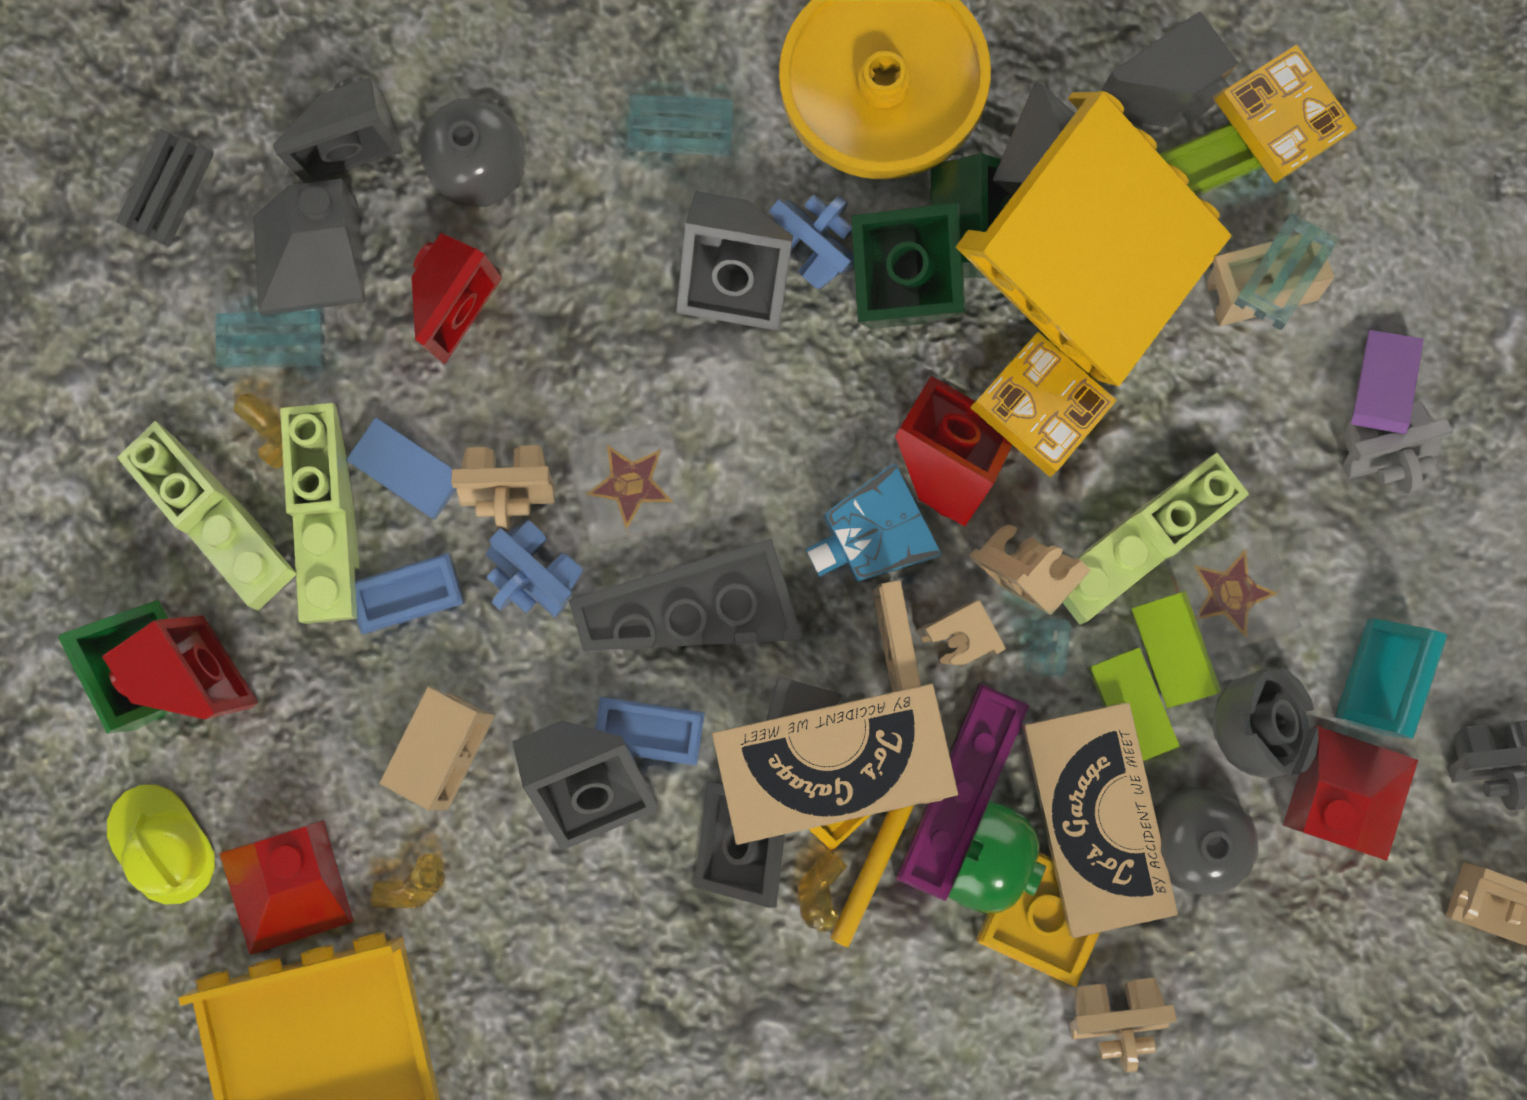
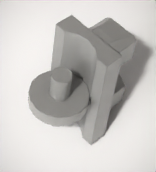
[1342,401,1453,494]

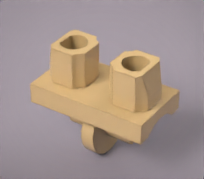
[451,445,555,531]
[1069,978,1177,1073]

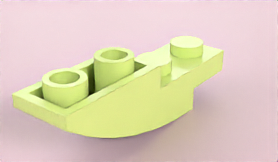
[280,403,360,624]
[117,421,297,611]
[1063,453,1250,625]

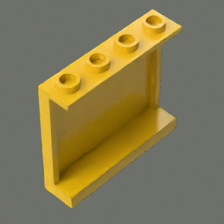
[956,91,1232,386]
[178,932,440,1100]

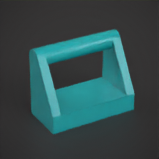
[1334,618,1448,739]

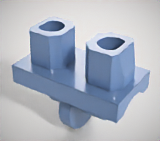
[769,194,854,289]
[486,519,583,618]

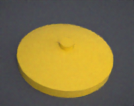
[779,0,991,180]

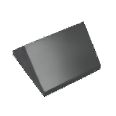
[694,782,785,908]

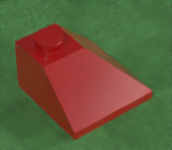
[411,233,502,364]
[895,375,1012,527]
[102,615,259,720]
[1283,726,1418,861]
[219,820,354,955]

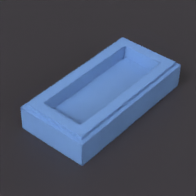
[346,417,457,520]
[355,553,466,634]
[595,696,705,766]

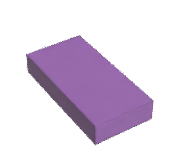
[1351,330,1424,434]

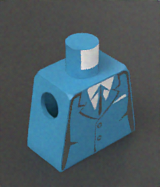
[805,463,941,583]

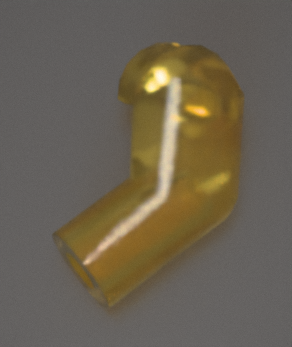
[233,393,283,469]
[798,848,848,932]
[371,854,445,909]

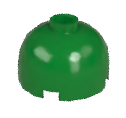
[948,800,1046,913]

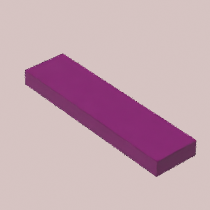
[896,684,1030,901]

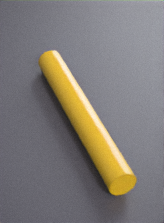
[830,805,914,947]

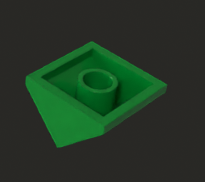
[58,599,170,734]

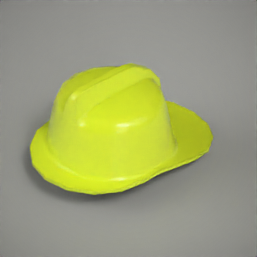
[107,785,215,904]

